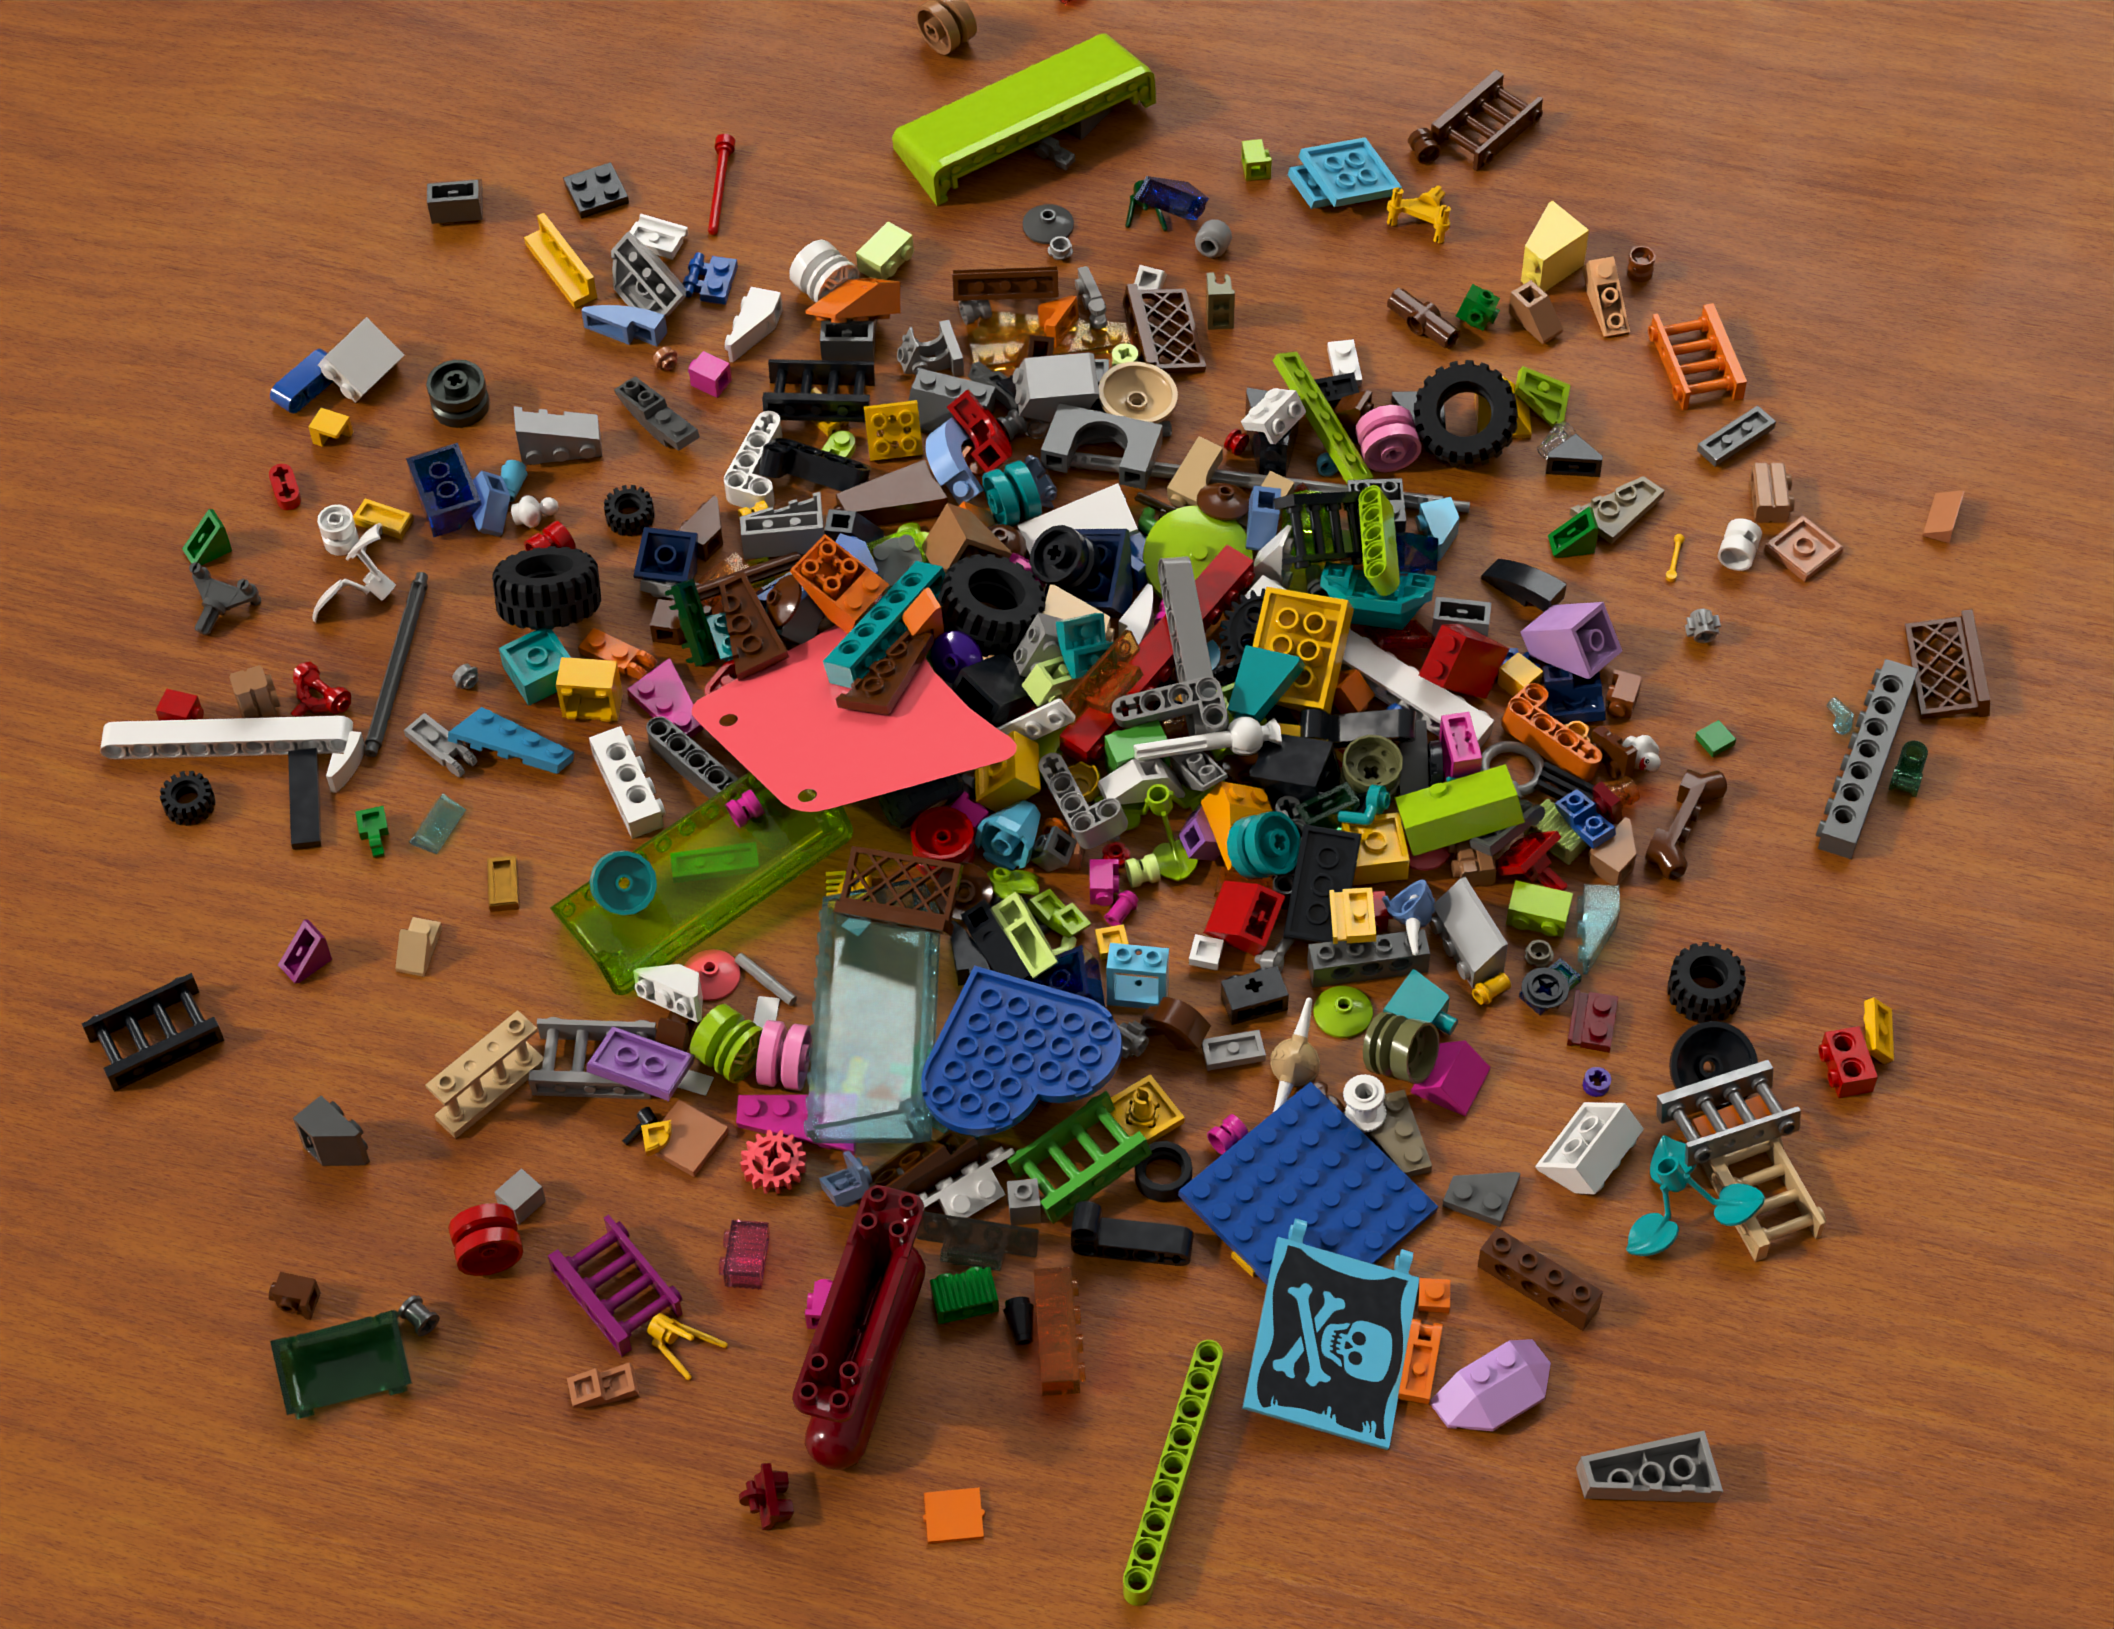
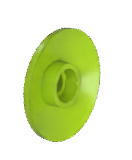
[1313,986,1373,1038]

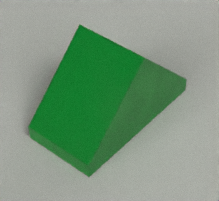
[1548,506,1599,558]
[182,509,232,566]

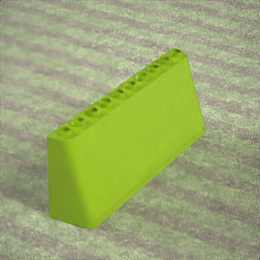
[892,33,1156,206]

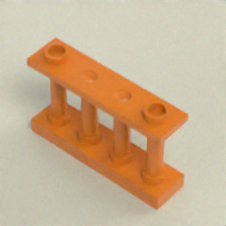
[1648,303,1747,410]

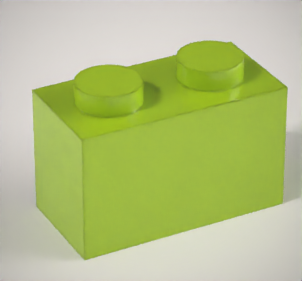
[1506,880,1573,937]

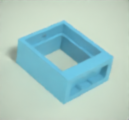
[1106,943,1169,1009]

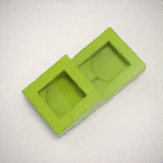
[1027,888,1091,938]

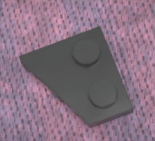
[1442,1172,1521,1227]

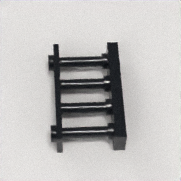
[762,359,875,422]
[1273,491,1363,569]
[81,973,224,1092]

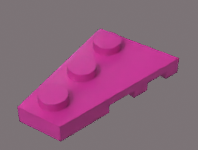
[627,658,704,738]

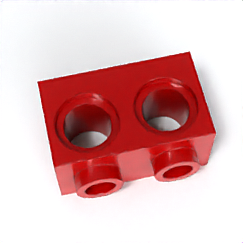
[1818,1026,1878,1098]

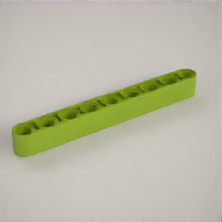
[1123,1340,1223,1606]

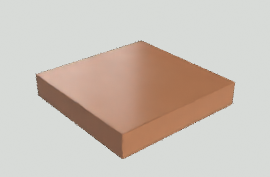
[1764,515,1844,582]
[644,1100,729,1177]

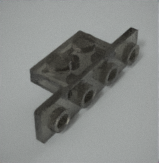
[916,1211,1039,1271]

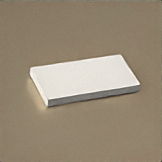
[1018,483,1139,554]

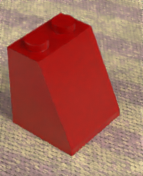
[1418,624,1510,699]

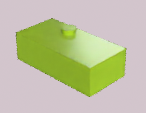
[1395,764,1525,856]

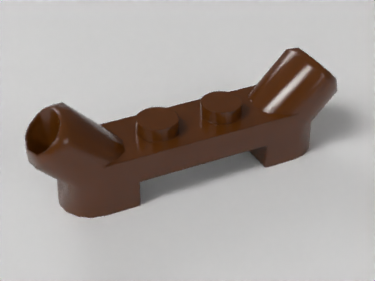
[1645,769,1727,880]

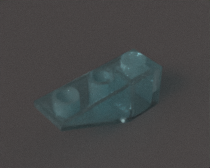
[1576,884,1620,974]

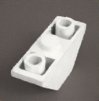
[1097,758,1186,804]
[633,964,703,1023]

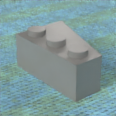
[514,407,603,465]
[740,492,824,559]

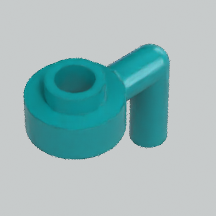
[1338,784,1390,825]

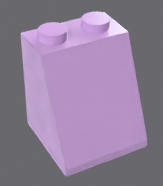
[1521,602,1622,679]

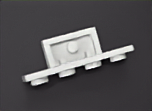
[997,699,1076,741]
[917,1146,1015,1226]

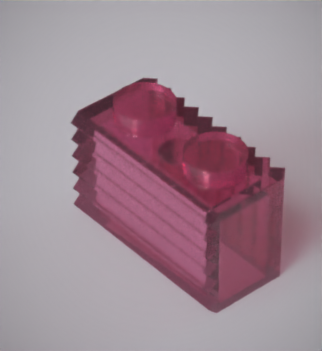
[719,1220,770,1290]

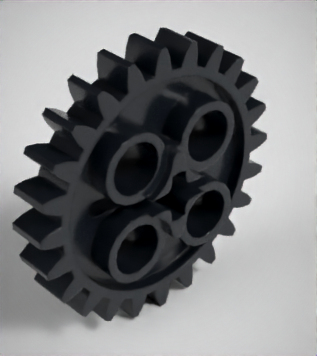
[1219,588,1265,668]

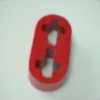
[269,463,301,510]

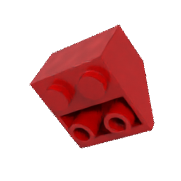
[1203,881,1285,956]

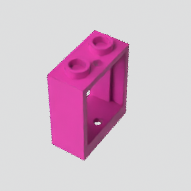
[1439,711,1482,782]

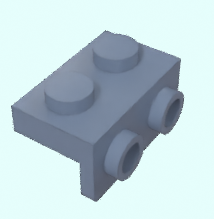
[819,1150,873,1207]

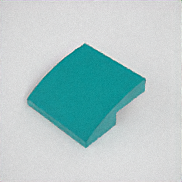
[1056,613,1116,679]

